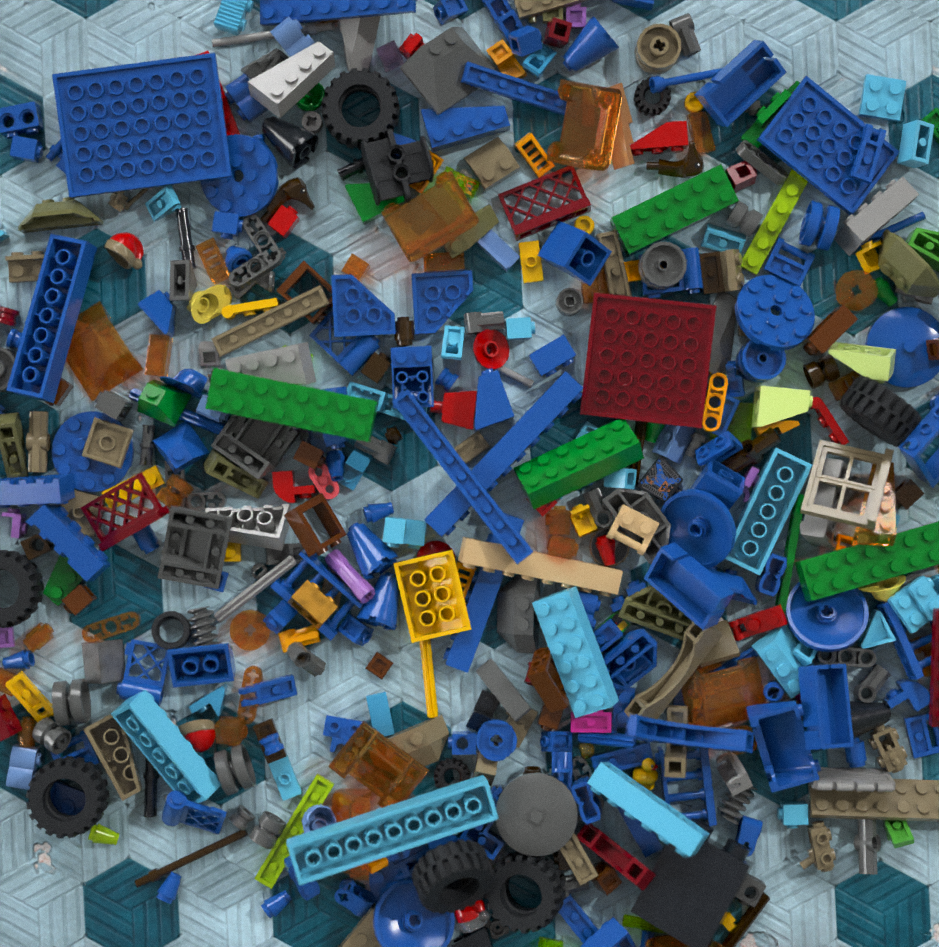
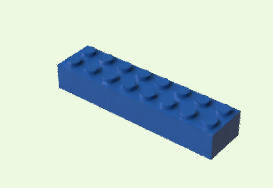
[6,234,97,403]

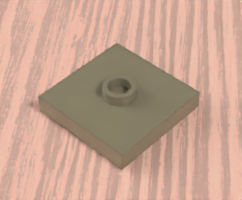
[82,417,134,469]
[60,490,100,537]
[700,620,740,667]

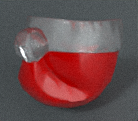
[454,899,490,933]

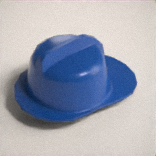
[160,369,207,399]

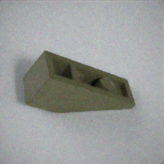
[437,204,499,258]
[0,412,28,478]
[203,448,269,499]

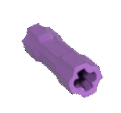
[325,549,375,603]

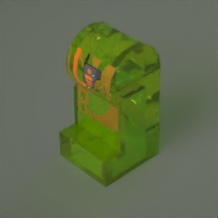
[439,166,480,198]

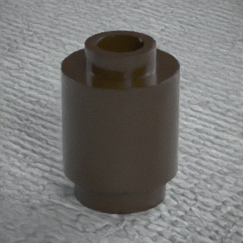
[394,317,415,346]

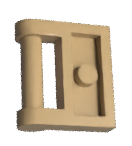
[606,504,660,556]

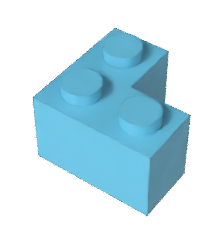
[383,516,427,549]

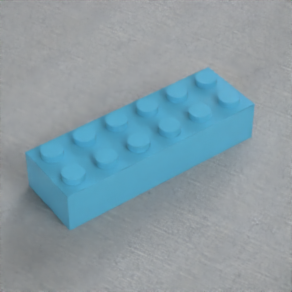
[725,447,813,575]
[532,586,619,718]
[111,690,221,803]
[587,762,710,857]

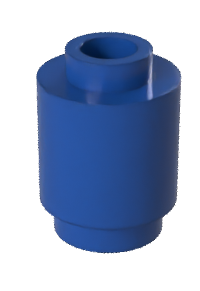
[132,525,160,554]
[844,737,867,768]

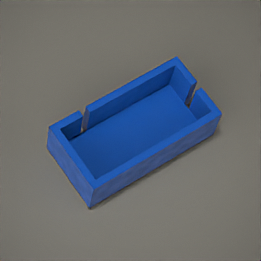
[694,40,787,127]
[644,542,735,630]
[798,664,854,750]

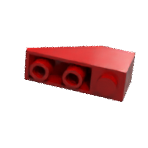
[630,121,688,156]

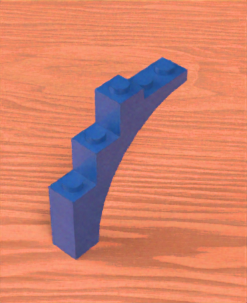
[626,714,754,753]

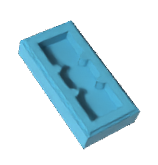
[269,755,302,801]

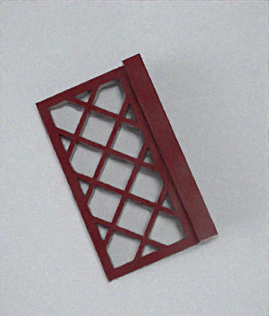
[498,164,591,241]
[81,472,170,551]

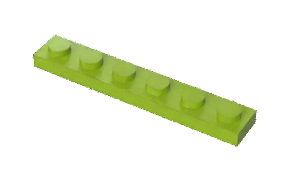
[741,169,808,276]
[254,773,335,889]

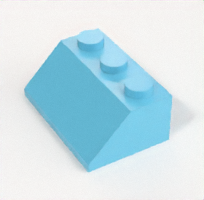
[751,625,814,699]

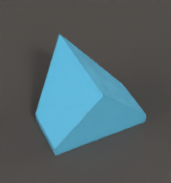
[857,609,896,649]

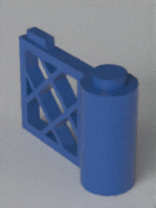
[638,248,703,299]
[309,310,380,376]
[116,639,169,706]
[161,790,227,834]

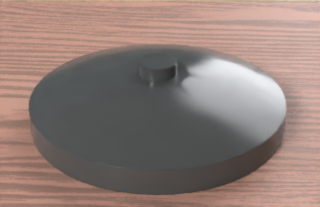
[496,773,577,856]

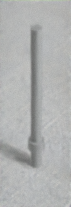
[212,22,333,47]

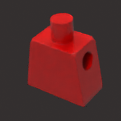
[430,391,477,430]

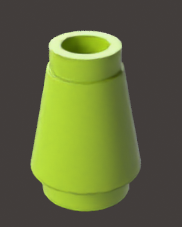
[88,823,120,845]

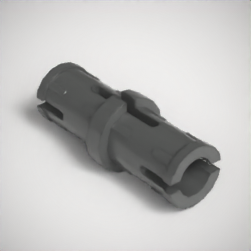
[139,425,156,466]

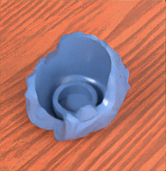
[302,804,337,833]

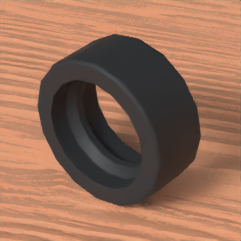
[151,611,191,650]

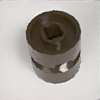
[803,354,840,389]

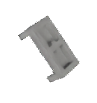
[716,752,753,796]

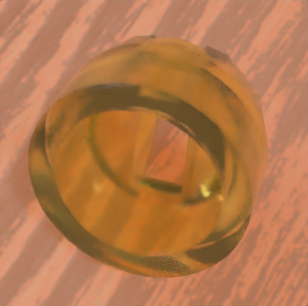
[579,743,594,759]

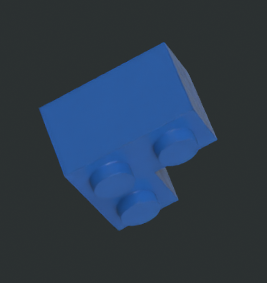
[459,820,504,860]

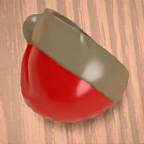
[104,232,144,270]
[178,719,217,753]

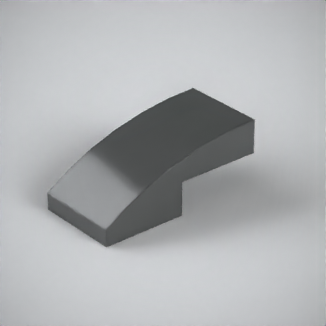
[265,543,304,565]

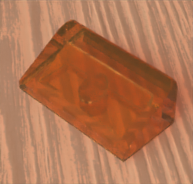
[686,111,716,155]

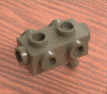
[868,724,908,773]
[799,821,836,872]

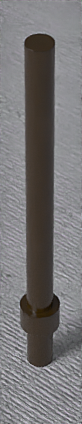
[135,829,248,888]

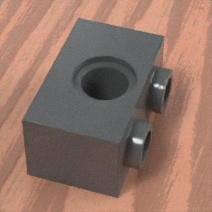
[95,390,134,421]

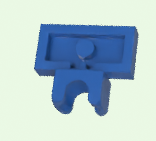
[323,715,366,756]

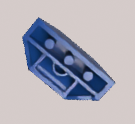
[706,566,757,605]
[602,628,657,690]

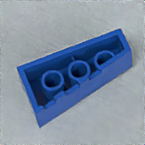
[421,106,510,152]

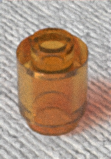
[23,622,54,652]
[17,716,38,747]

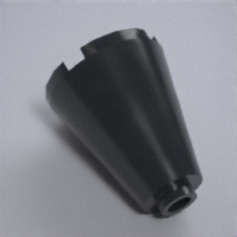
[262,116,319,169]
[850,702,891,739]

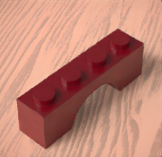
[577,823,656,891]

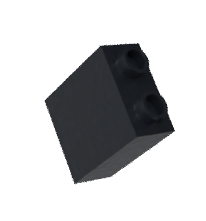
[631,817,754,947]

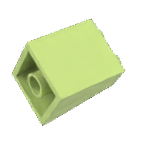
[751,386,813,428]

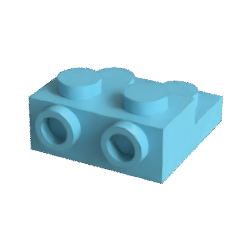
[887,576,939,633]

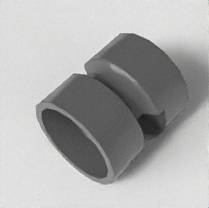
[725,201,763,237]
[556,288,583,317]
[32,717,72,754]
[249,811,286,849]

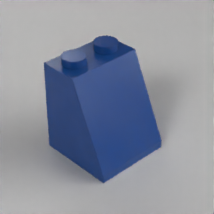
[538,221,612,286]
[474,368,514,431]
[690,459,745,510]

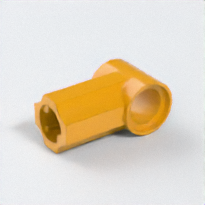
[278,625,321,653]

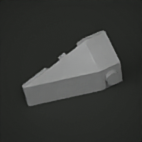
[339,16,381,72]

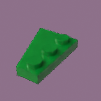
[43,555,84,606]

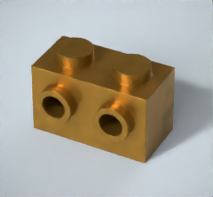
[288,580,337,629]

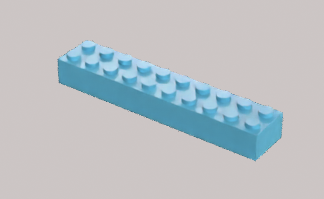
[286,775,499,886]

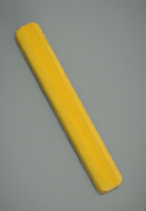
[420,639,438,718]

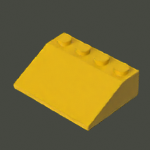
[393,550,471,643]

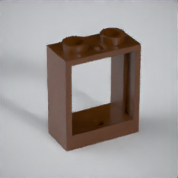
[276,261,333,325]
[802,304,858,356]
[284,493,347,557]
[528,647,569,713]

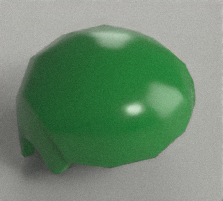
[295,83,325,111]

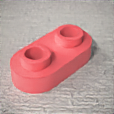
[308,464,340,499]

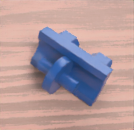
[552,752,573,789]

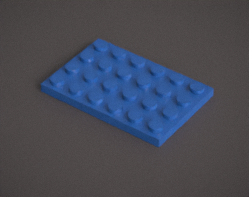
[757,76,899,215]

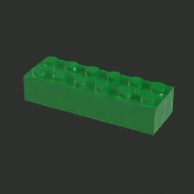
[610,164,739,257]
[513,419,644,510]

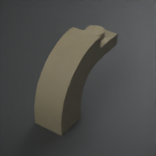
[665,705,688,778]

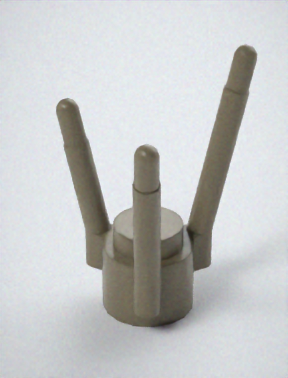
[108,188,149,212]

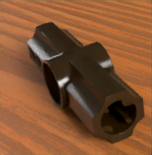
[721,427,781,473]

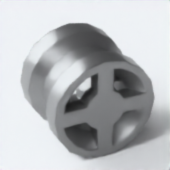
[302,111,323,134]
[229,805,255,831]

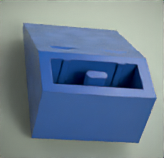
[391,346,434,409]

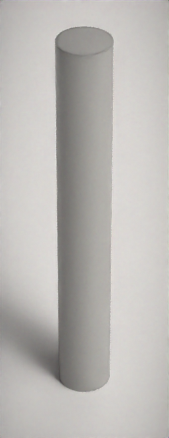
[476,361,534,388]

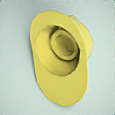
[186,285,232,324]
[858,575,906,602]

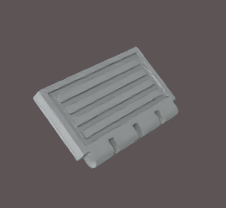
[809,767,895,792]

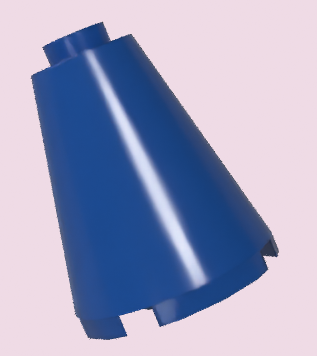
[562,16,619,72]
[347,522,399,580]
[357,572,399,631]

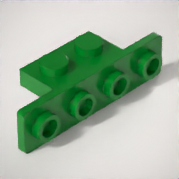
[741,81,800,148]

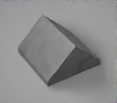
[82,639,125,684]

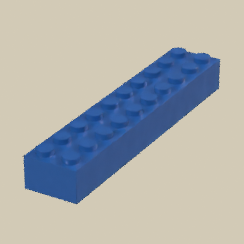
[424,371,583,537]

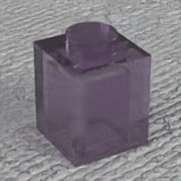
[376,40,404,72]

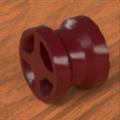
[0,306,20,327]

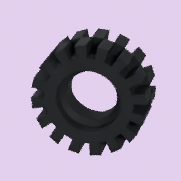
[634,77,671,116]
[434,757,470,789]

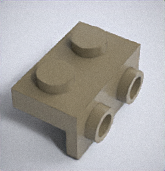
[719,249,745,292]

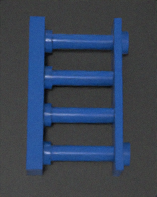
[270,549,364,641]
[876,601,933,680]
[654,747,717,826]

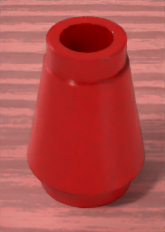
[595,535,616,566]

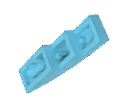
[347,381,430,421]

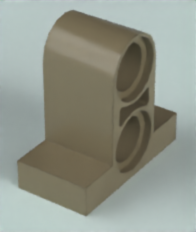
[472,740,498,786]

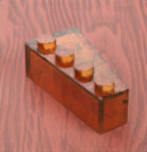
[852,462,897,546]

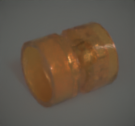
[156,473,194,509]

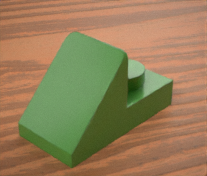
[882,820,914,849]

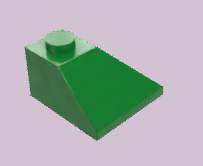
[137,379,192,427]

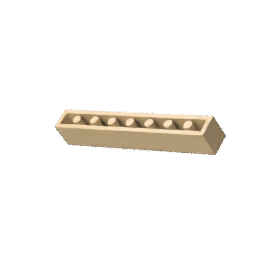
[458,536,623,597]

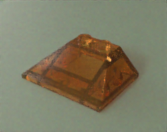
[66,301,144,401]
[681,656,766,728]
[328,721,429,808]

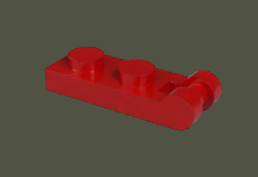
[809,397,849,445]
[728,604,788,641]

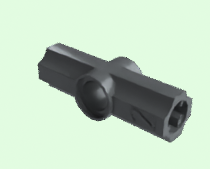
[854,819,881,874]

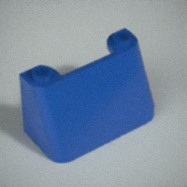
[746,700,821,793]

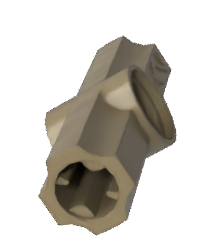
[26,411,50,473]

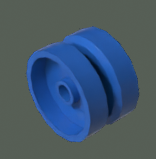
[799,201,840,251]
[736,340,786,384]

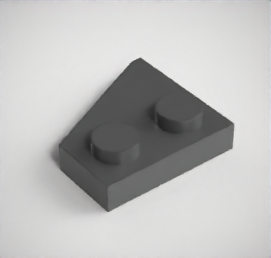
[240,48,289,79]

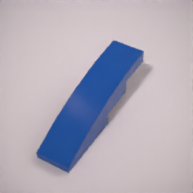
[481,0,523,45]
[617,806,663,858]

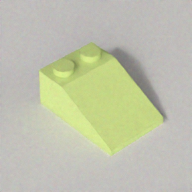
[828,342,896,383]

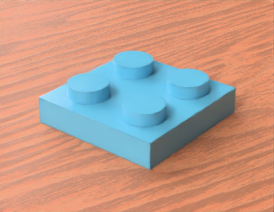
[858,74,906,122]

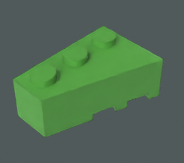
[905,228,939,273]

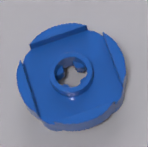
[476,719,517,761]

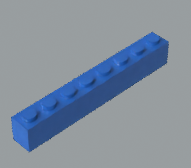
[443,513,524,673]

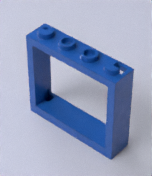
[898,402,939,488]

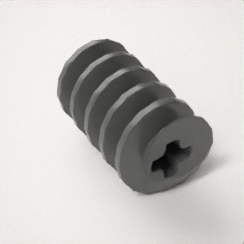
[187,606,219,646]
[717,786,758,825]

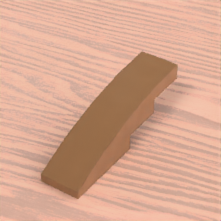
[604,83,635,170]

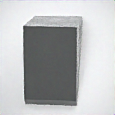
[169,260,197,301]

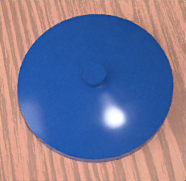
[865,307,939,388]
[661,489,736,568]
[785,581,869,652]
[373,879,455,947]

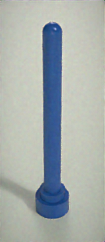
[649,68,723,94]

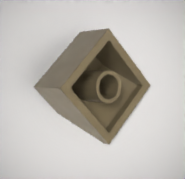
[464,137,520,192]

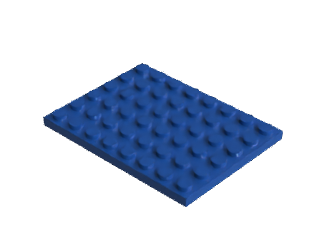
[52,53,233,198]

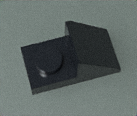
[466,689,499,731]

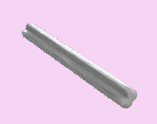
[214,555,297,623]

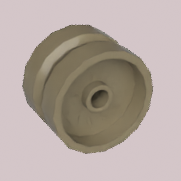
[634,24,682,75]

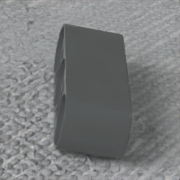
[815,646,876,667]

